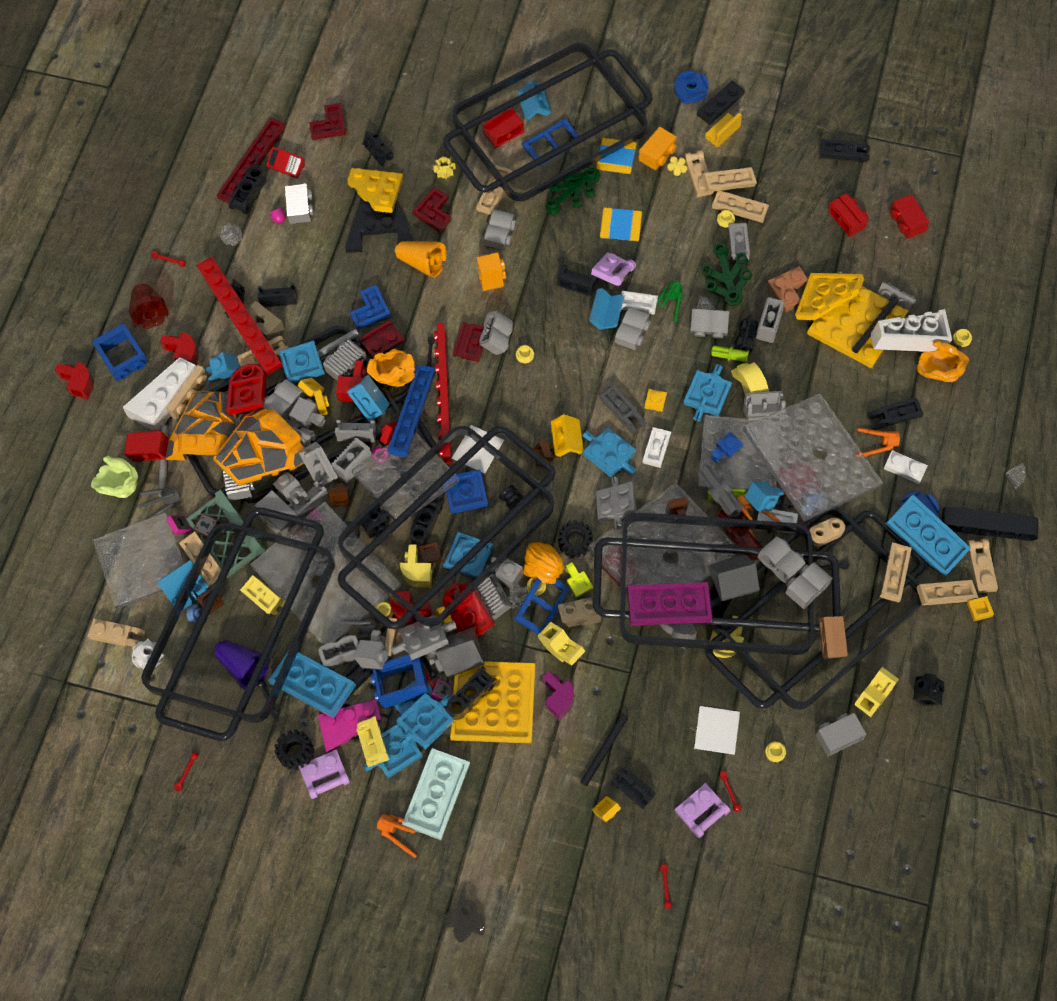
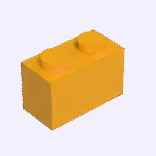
[639,127,677,171]
[477,253,506,291]

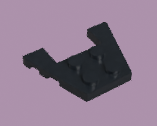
[345,202,414,253]

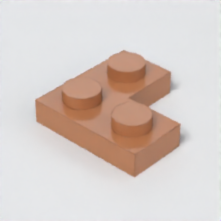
[767,266,808,312]

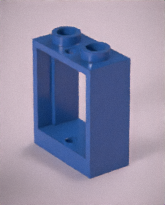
[92,323,149,382]
[370,654,430,708]

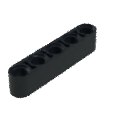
[942,507,1039,541]

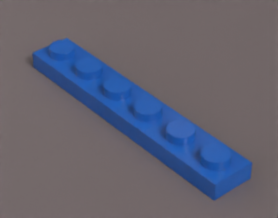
[388,365,436,457]

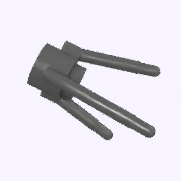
[137,486,180,523]
[336,615,376,641]

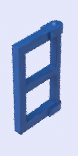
[521,118,579,167]
[514,578,570,635]

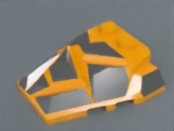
[166,391,237,461]
[213,408,305,486]

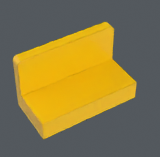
[705,113,742,148]
[551,414,584,457]

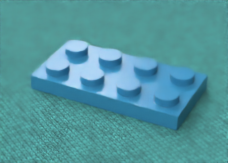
[885,495,971,577]
[268,652,356,718]

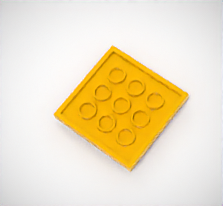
[807,286,908,369]
[451,662,535,743]

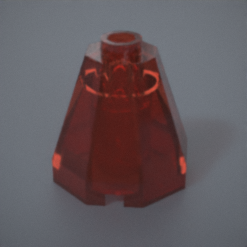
[129,283,169,329]

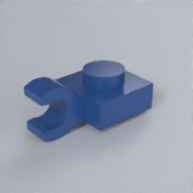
[711,432,744,463]

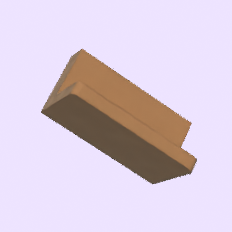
[818,616,847,659]

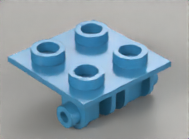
[157,560,210,610]

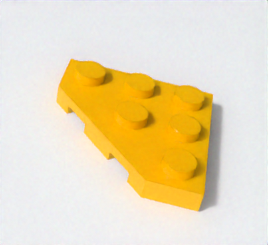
[348,168,403,213]
[795,273,864,320]

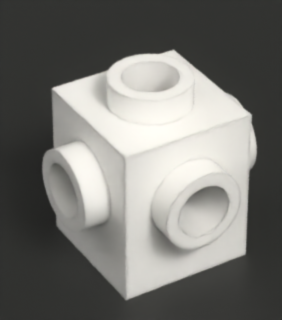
[132,639,164,670]

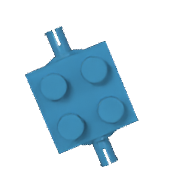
[684,364,732,422]
[583,428,636,477]
[396,693,454,749]
[363,724,423,779]

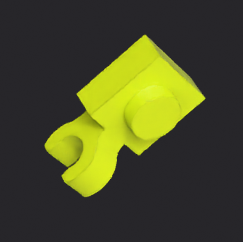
[565,562,593,599]

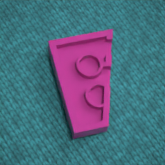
[318,699,382,753]

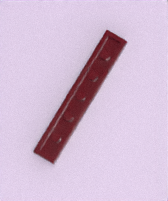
[217,117,286,204]

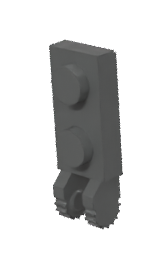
[599,385,646,433]

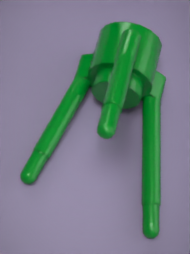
[657,280,683,323]

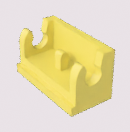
[240,575,285,615]
[357,716,389,767]

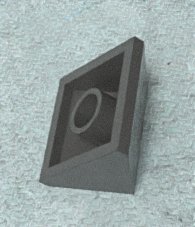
[708,555,759,601]
[436,627,485,677]

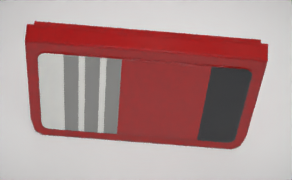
[266,147,305,178]

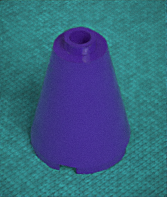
[214,640,270,690]

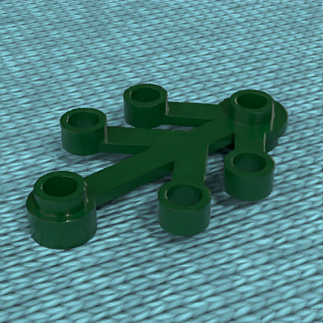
[545,168,600,215]
[701,243,752,306]

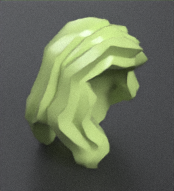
[91,456,138,498]

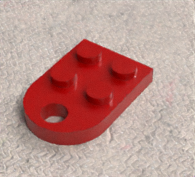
[226,364,267,415]
[443,583,496,638]

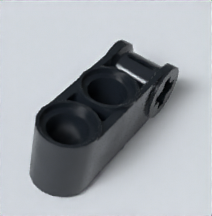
[229,165,266,214]
[410,496,445,548]
[447,667,498,720]

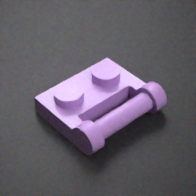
[591,252,636,286]
[299,750,350,799]
[674,783,731,838]

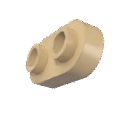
[810,518,845,546]

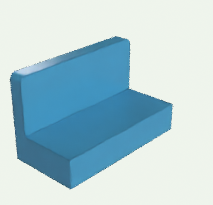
[518,81,551,120]
[589,288,624,330]
[347,375,390,421]

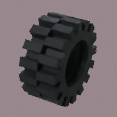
[558,520,593,558]
[274,730,314,770]

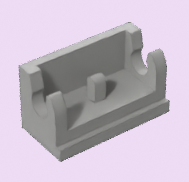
[743,391,786,421]
[335,419,377,442]
[298,442,338,486]
[288,480,329,518]

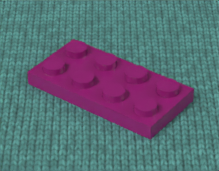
[627,582,712,626]

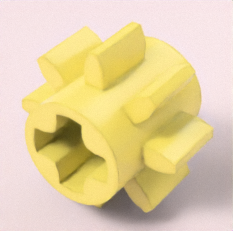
[433,156,456,179]

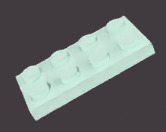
[402,748,470,840]

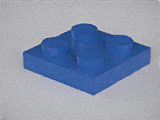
[445,470,488,514]

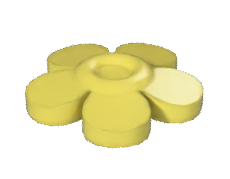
[667,157,687,176]

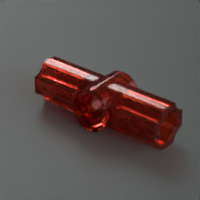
[715,510,763,561]

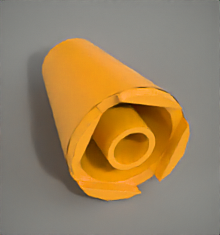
[395,241,447,278]

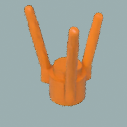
[855,428,900,458]
[737,495,780,540]
[377,814,417,858]

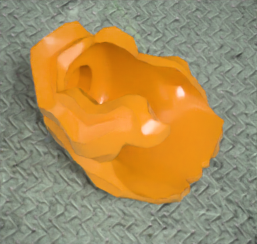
[917,341,970,382]
[367,349,415,387]
[523,542,565,584]

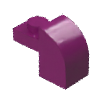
[542,671,574,721]

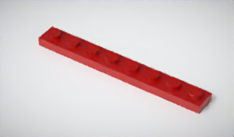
[196,256,283,375]
[434,323,452,465]

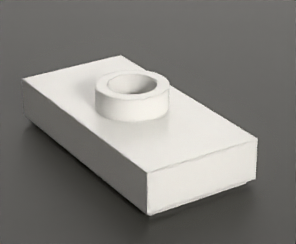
[621,291,658,315]

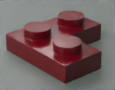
[309,103,346,140]
[412,187,452,233]

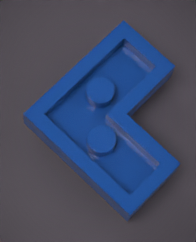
[350,285,391,330]

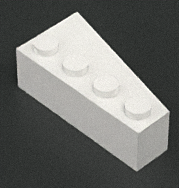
[871,309,952,352]
[122,357,196,430]

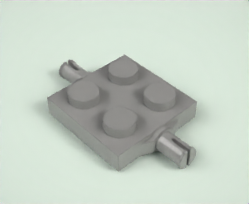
[596,477,637,530]
[391,614,457,660]

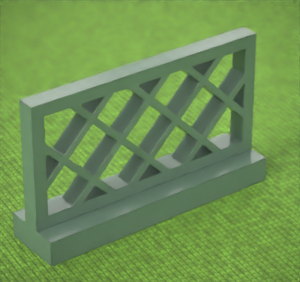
[186,489,267,578]

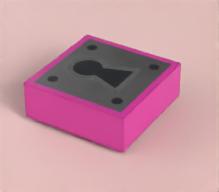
[166,515,192,534]
[430,679,454,702]

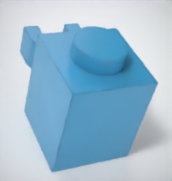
[205,352,240,382]
[745,481,784,511]

